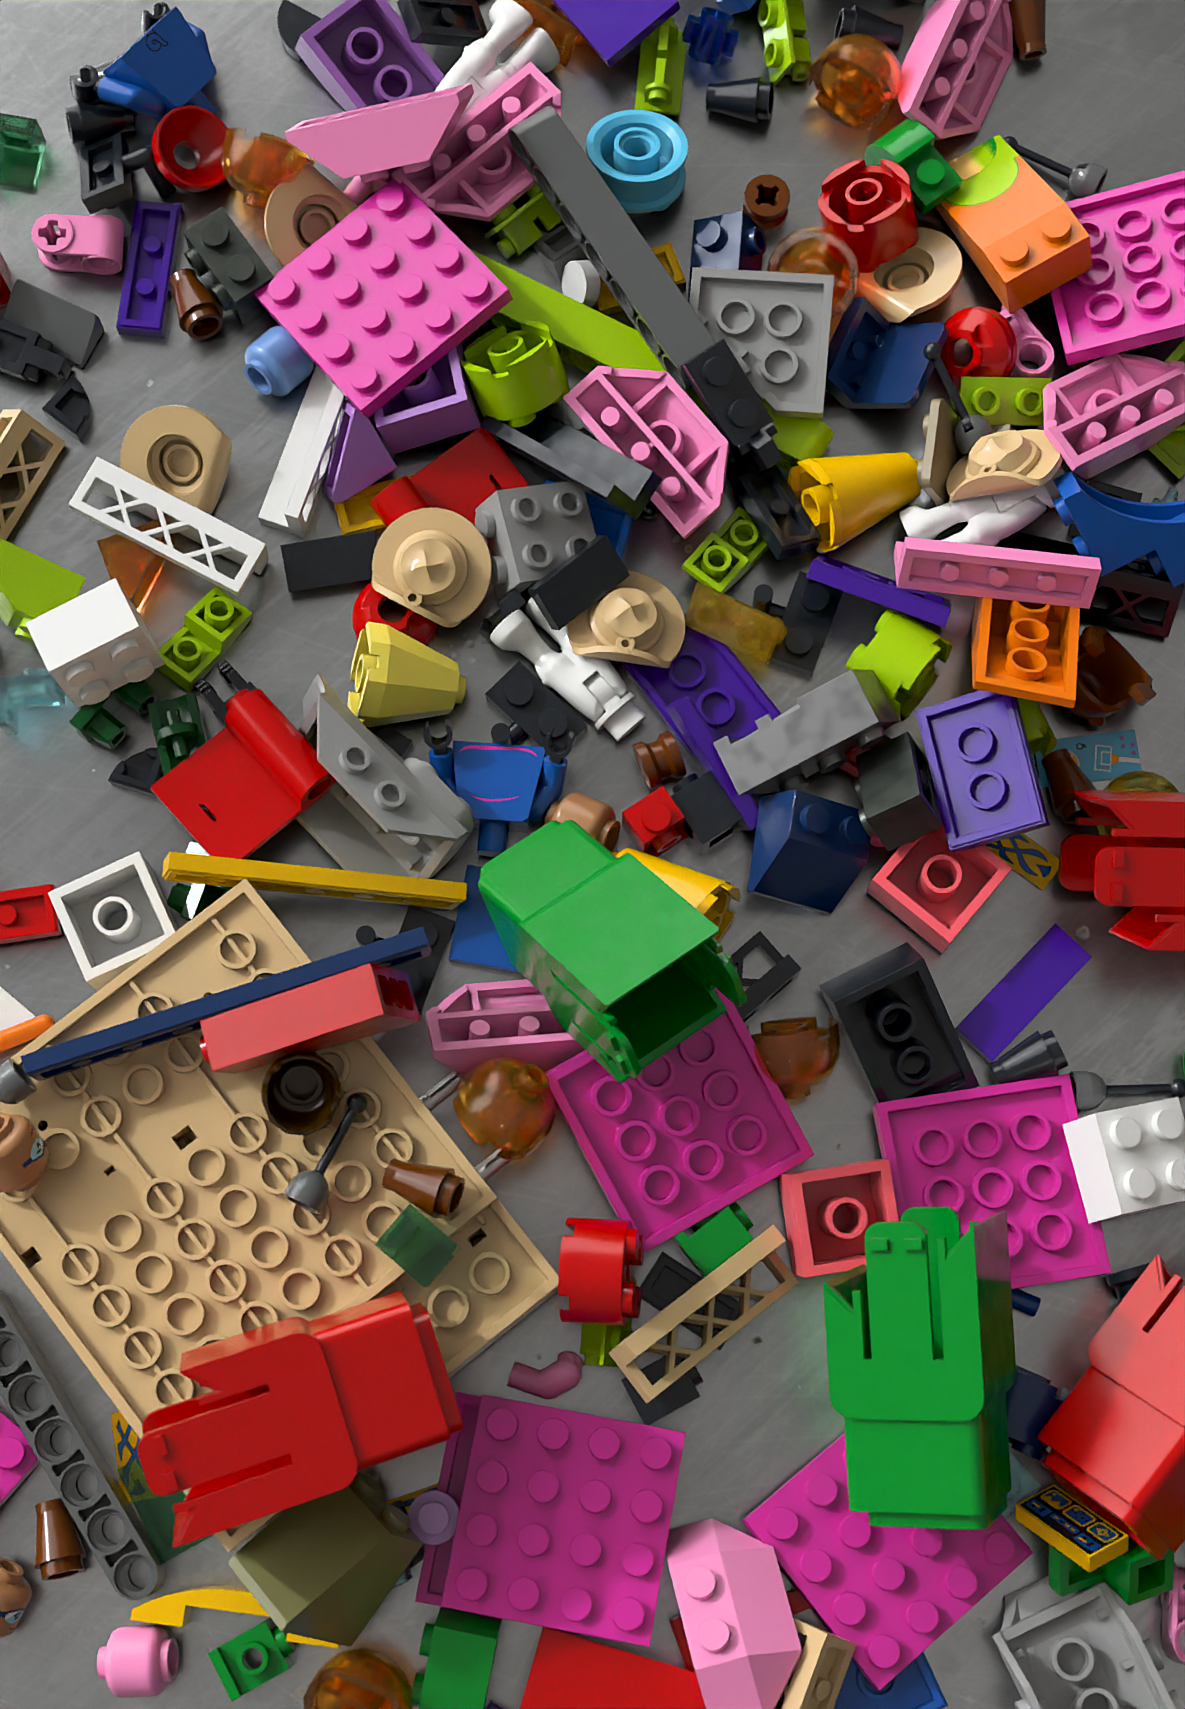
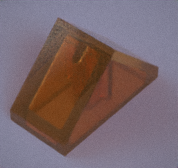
[97,519,177,613]

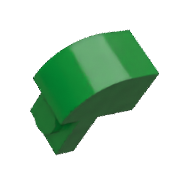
[864,119,962,214]
[1049,1539,1174,1606]

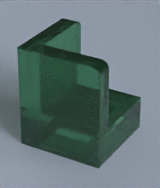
[0,113,46,190]
[374,1204,461,1287]

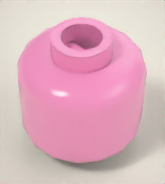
[97,1625,179,1698]

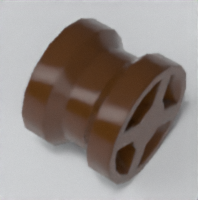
[742,174,790,233]
[632,731,687,789]

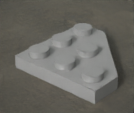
[689,267,834,419]

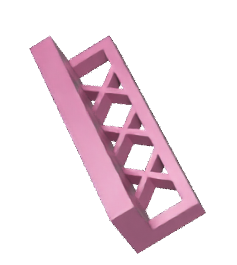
[893,537,1102,609]

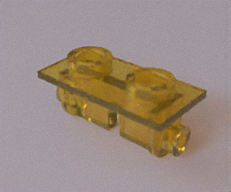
[685,582,788,664]

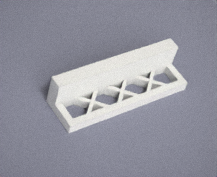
[258,365,349,538]
[68,457,269,597]

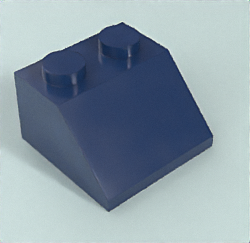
[747,789,871,914]

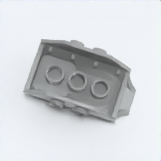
[295,672,474,879]
[992,1576,1185,1709]

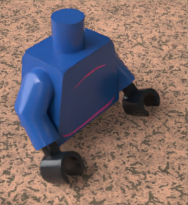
[71,2,218,122]
[423,719,576,857]

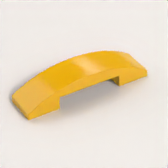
[130,1585,341,1648]

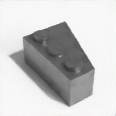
[713,669,899,795]

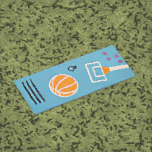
[1032,729,1143,788]

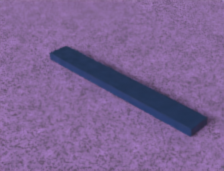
[20,927,432,1082]

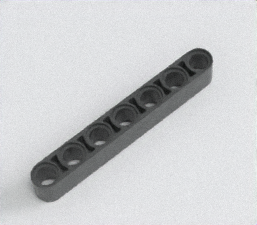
[508,106,716,391]
[0,1290,167,1600]

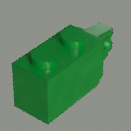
[409,1607,502,1709]

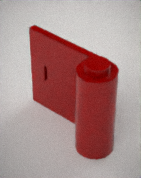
[369,428,529,527]
[150,689,336,859]

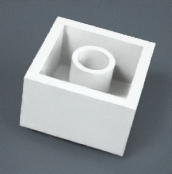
[26,578,165,708]
[48,851,179,991]
[1062,1097,1185,1223]

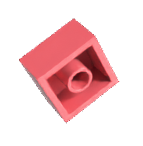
[866,810,1012,953]
[778,1159,899,1277]

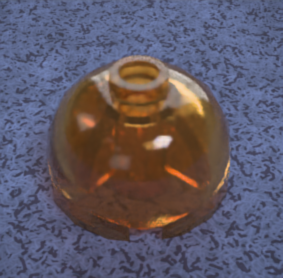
[808,33,903,129]
[221,128,315,210]
[767,226,860,318]
[747,1017,840,1099]
[453,1055,557,1160]
[303,1647,412,1709]

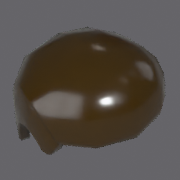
[261,1051,341,1136]

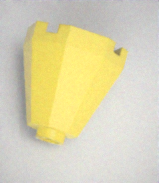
[347,621,466,727]

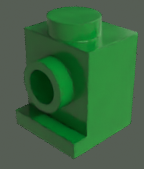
[673,1202,754,1278]
[208,1618,296,1702]

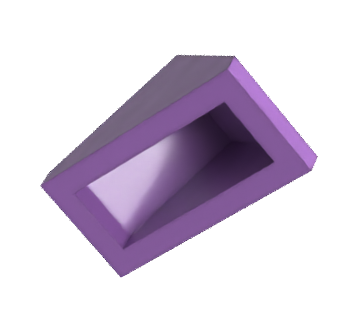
[322,400,397,503]

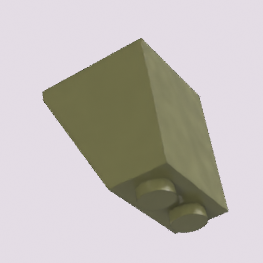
[227,1472,423,1647]

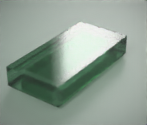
[117,1458,212,1563]

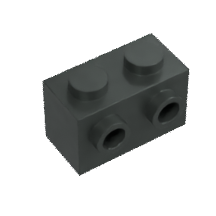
[183,207,274,326]
[853,732,942,851]

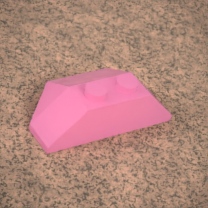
[893,0,1013,140]
[391,62,562,222]
[285,83,474,182]
[1043,353,1185,480]
[563,365,730,539]
[425,979,585,1086]
[666,1518,803,1709]

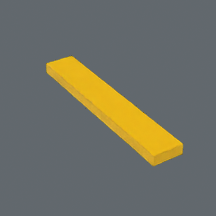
[162,852,467,910]

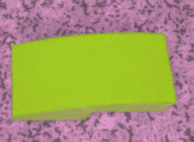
[682,507,769,597]
[156,586,252,692]

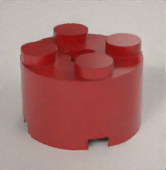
[818,159,918,273]
[558,1217,644,1326]

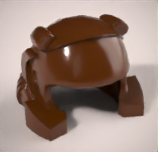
[1068,625,1157,726]

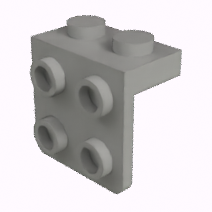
[475,481,596,599]

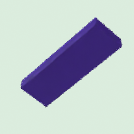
[116,200,184,339]
[665,696,759,830]
[955,923,1092,1064]

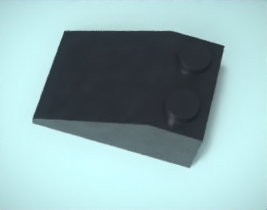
[819,942,980,1103]

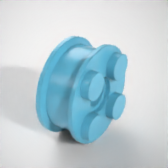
[586,110,688,213]

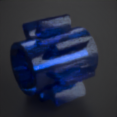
[682,7,739,65]

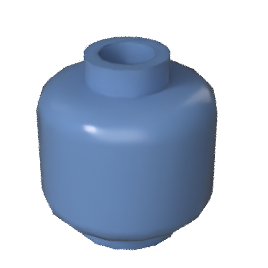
[244,326,314,397]

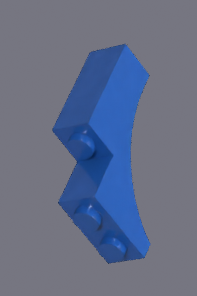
[1052,471,1185,588]

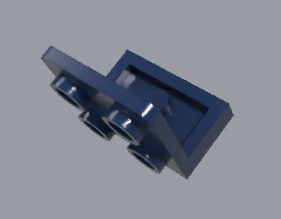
[825,297,949,408]

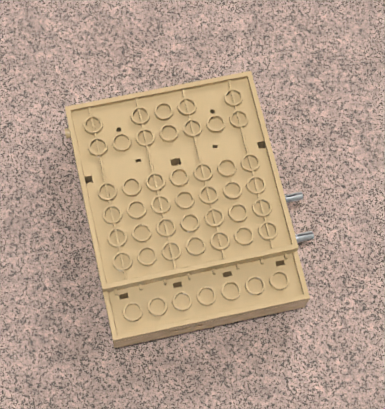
[0,878,558,1552]

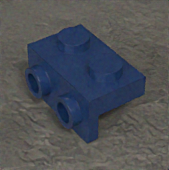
[688,211,767,303]

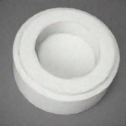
[562,260,601,307]

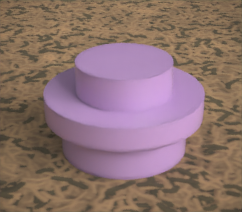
[408,1491,459,1545]

